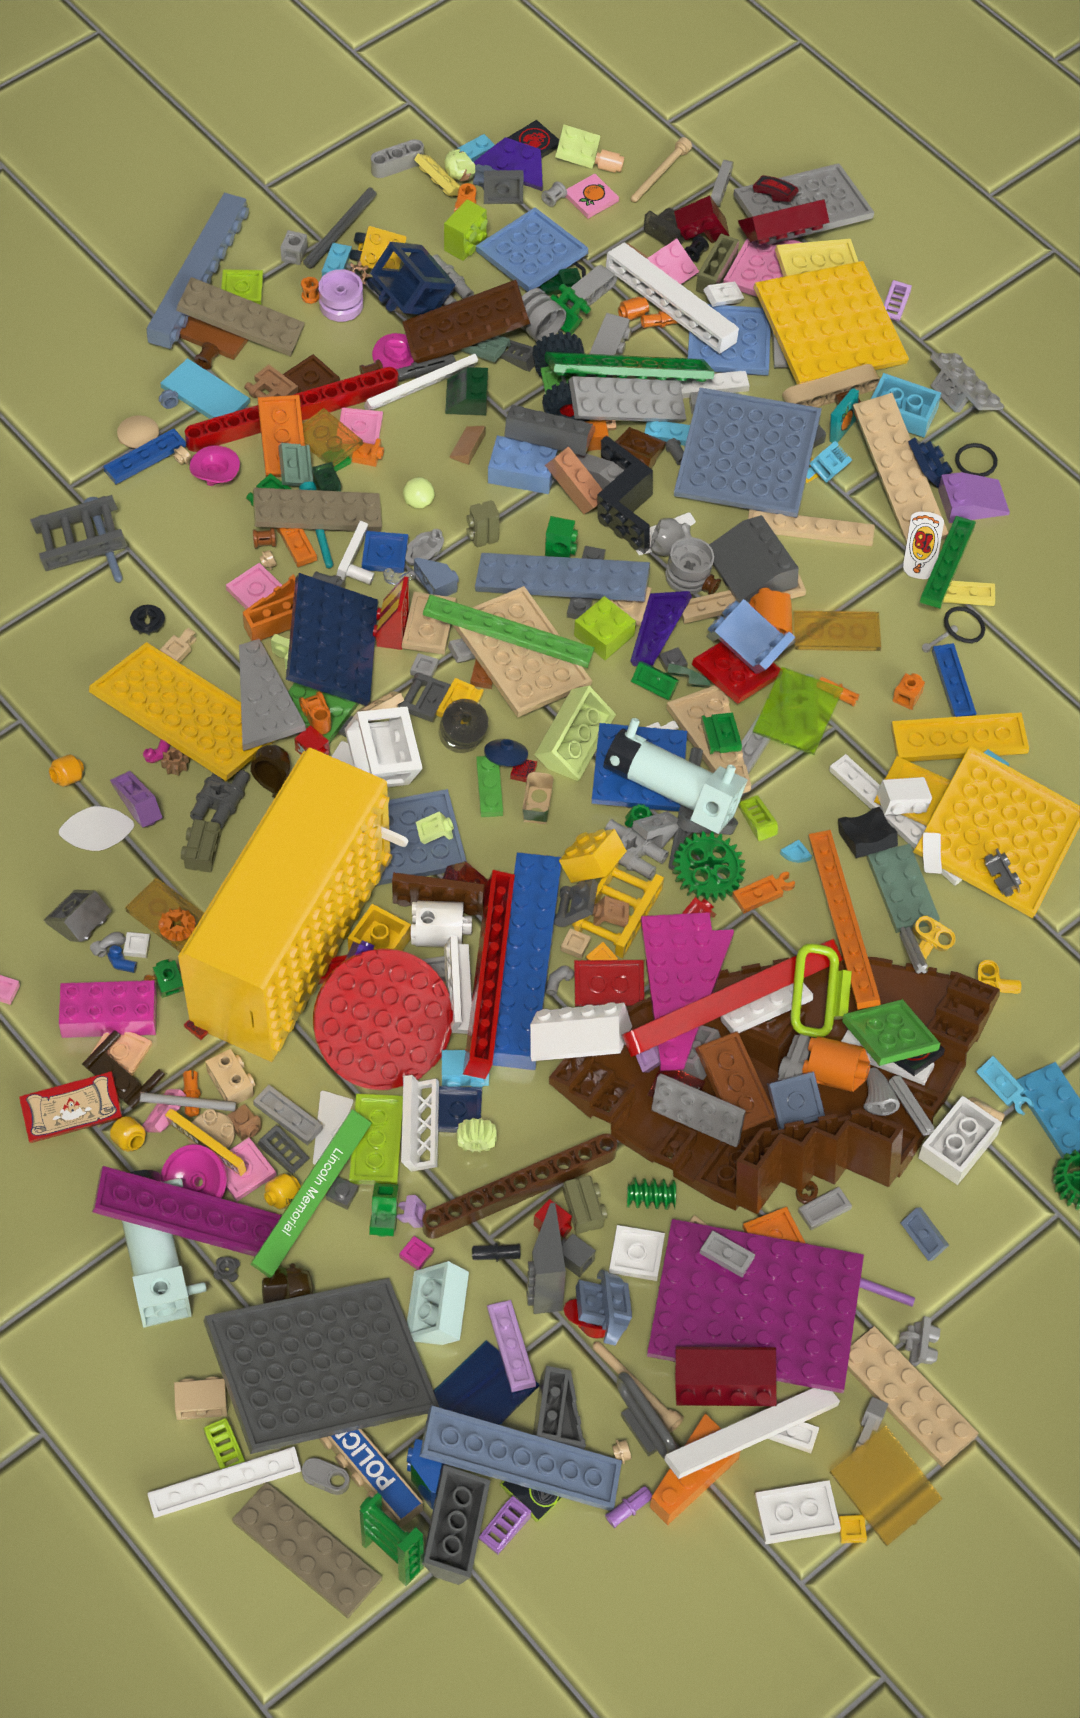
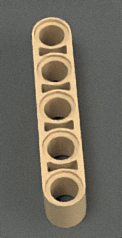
[782,364,880,407]

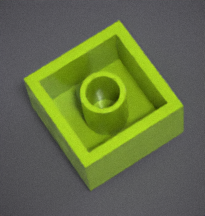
[444,199,488,261]
[574,596,636,660]

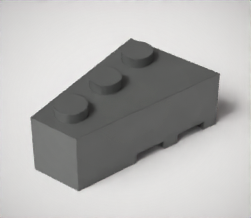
[533,1366,586,1449]

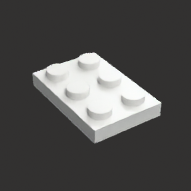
[755,1480,841,1544]

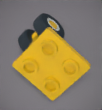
[350,226,406,269]

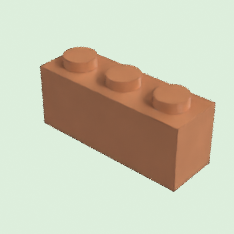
[545,446,603,514]

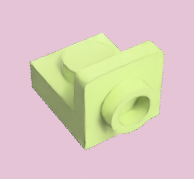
[271,634,290,669]
[416,812,454,844]

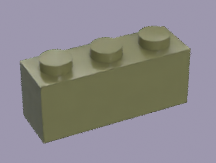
[696,234,739,294]

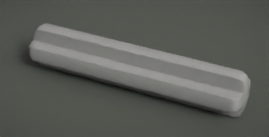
[889,1075,934,1136]

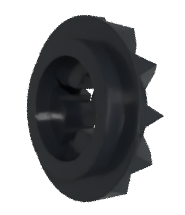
[130,605,165,635]

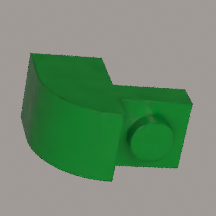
[369,1183,399,1237]

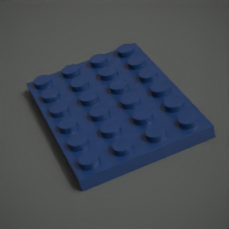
[286,573,378,706]

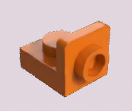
[352,438,384,467]

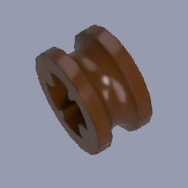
[702,574,721,595]
[796,1180,818,1204]

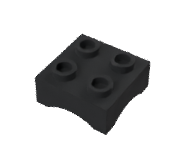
[838,806,898,858]

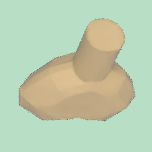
[968,1097,1005,1122]

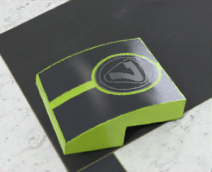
[499,1481,562,1522]

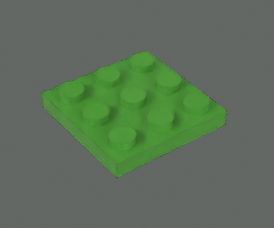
[288,683,359,744]
[842,999,940,1066]

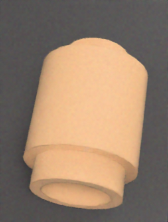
[595,149,625,173]

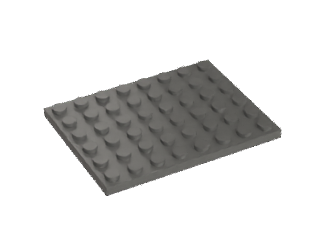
[203,1278,439,1454]

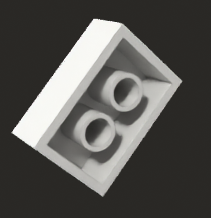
[918,1096,1002,1185]

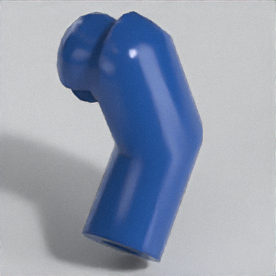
[108,945,137,973]

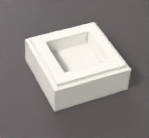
[123,932,150,958]

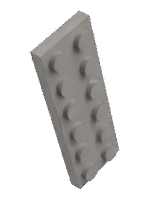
[569,377,686,422]

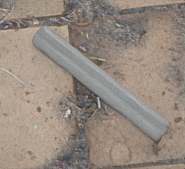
[899,926,928,974]

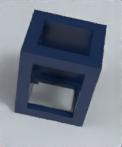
[370,242,456,314]

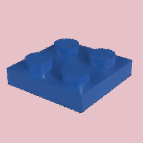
[362,531,409,573]

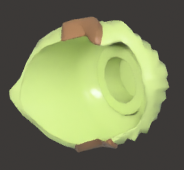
[444,149,476,181]

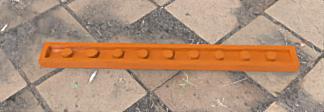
[809,830,881,1010]

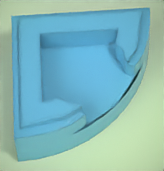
[780,840,812,863]

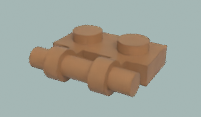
[244,364,298,398]

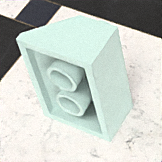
[407,1261,469,1345]

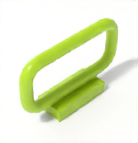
[791,943,852,1038]

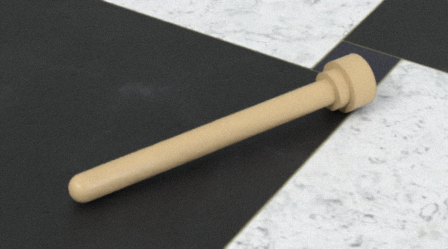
[631,137,692,202]
[593,1342,684,1432]

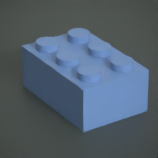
[488,436,558,494]

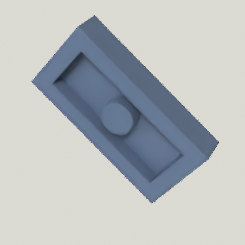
[901,1207,949,1261]

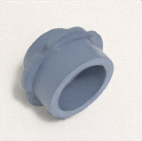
[159,390,178,409]

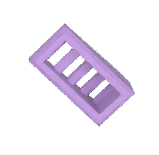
[884,280,912,322]

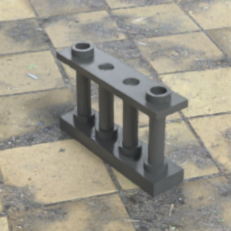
[30,495,128,571]

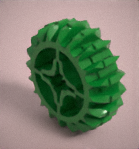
[1053,1149,1080,1211]

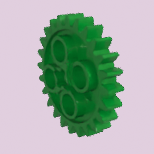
[672,831,746,903]

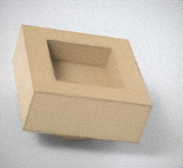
[561,928,591,959]

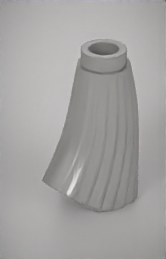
[864,1068,900,1116]

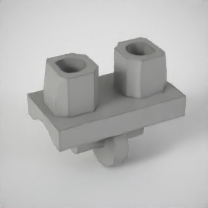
[899,1316,941,1367]

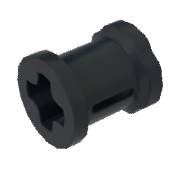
[684,235,709,262]

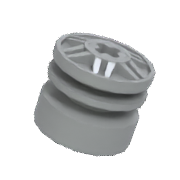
[521,288,566,342]
[665,537,714,594]

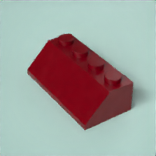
[738,199,830,244]
[675,1346,777,1406]

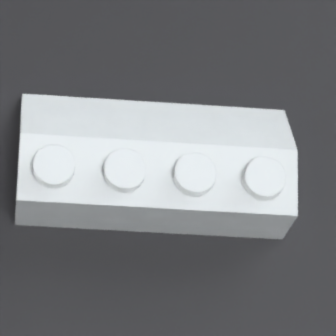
[530,1003,632,1061]

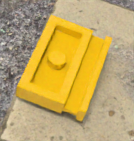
[436,678,484,727]

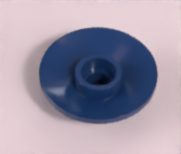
[484,739,528,766]

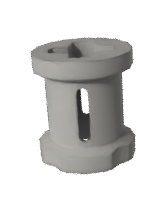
[541,181,567,207]

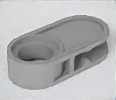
[302,1458,350,1495]

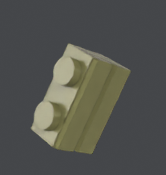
[466,500,499,548]
[181,819,221,873]
[563,1176,607,1234]

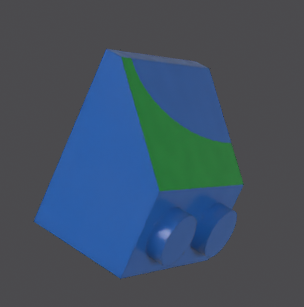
[407,1439,445,1509]

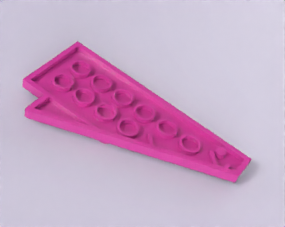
[641,913,734,1071]

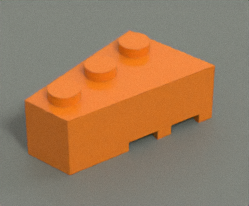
[243,574,296,641]

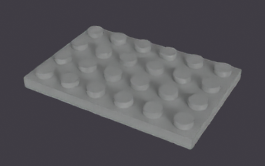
[733,163,874,245]

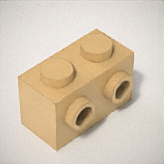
[205,1049,255,1105]

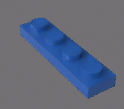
[103,428,186,485]
[932,643,977,717]

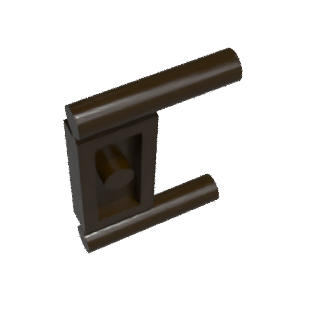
[82,1030,165,1110]

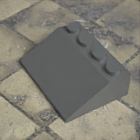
[709,515,799,602]
[526,1203,566,1314]

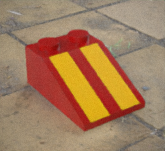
[373,576,409,650]

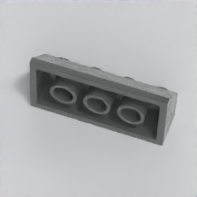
[504,405,595,456]
[422,1465,491,1585]

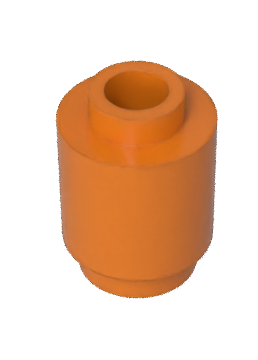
[618,296,649,320]

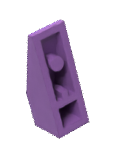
[110,771,162,828]

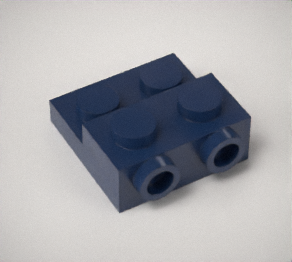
[908,437,953,488]

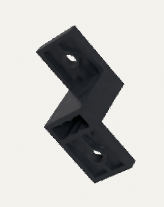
[597,435,653,554]

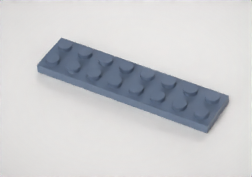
[475,553,650,602]
[419,1406,622,1511]

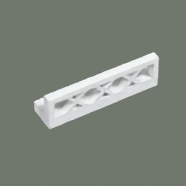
[444,936,472,1034]
[401,1075,439,1172]

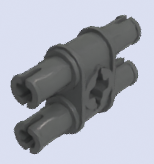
[190,770,250,829]

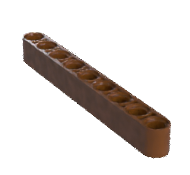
[422,1134,617,1239]

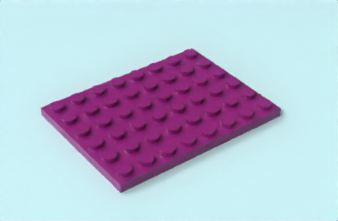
[647,1219,864,1393]

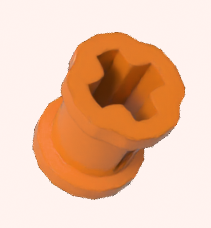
[301,277,319,304]

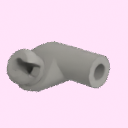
[546,965,574,995]

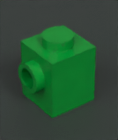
[153,959,184,998]

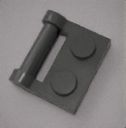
[397,673,451,722]
[554,879,598,927]

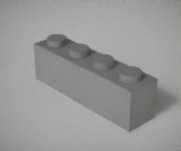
[584,313,632,378]

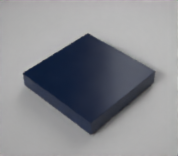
[438,1086,482,1133]

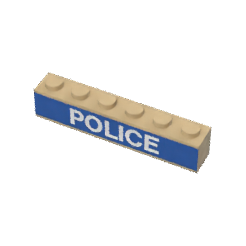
[319,1429,423,1528]

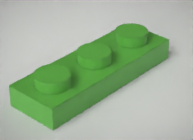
[476,756,503,817]

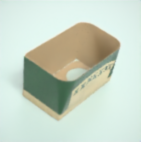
[523,772,554,824]

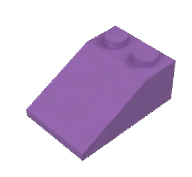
[938,472,1010,523]

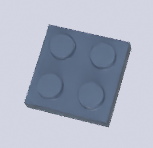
[767,1071,825,1130]

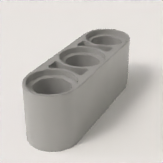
[371,139,424,178]
[567,265,617,312]

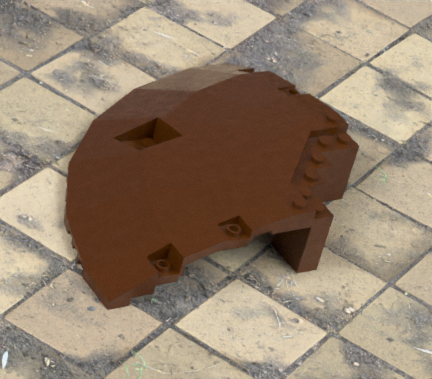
[549,957,1000,1214]

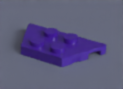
[474,137,543,191]

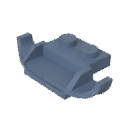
[575,1269,632,1346]

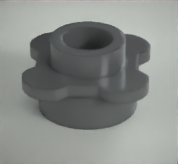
[214,1257,240,1282]

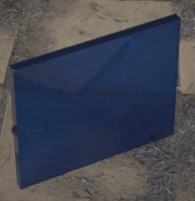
[433,1340,539,1425]

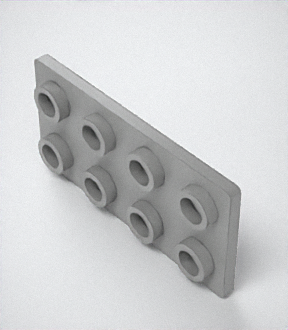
[930,353,1005,412]
[652,1074,746,1147]

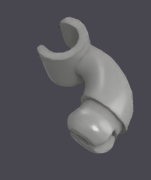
[90,932,126,958]

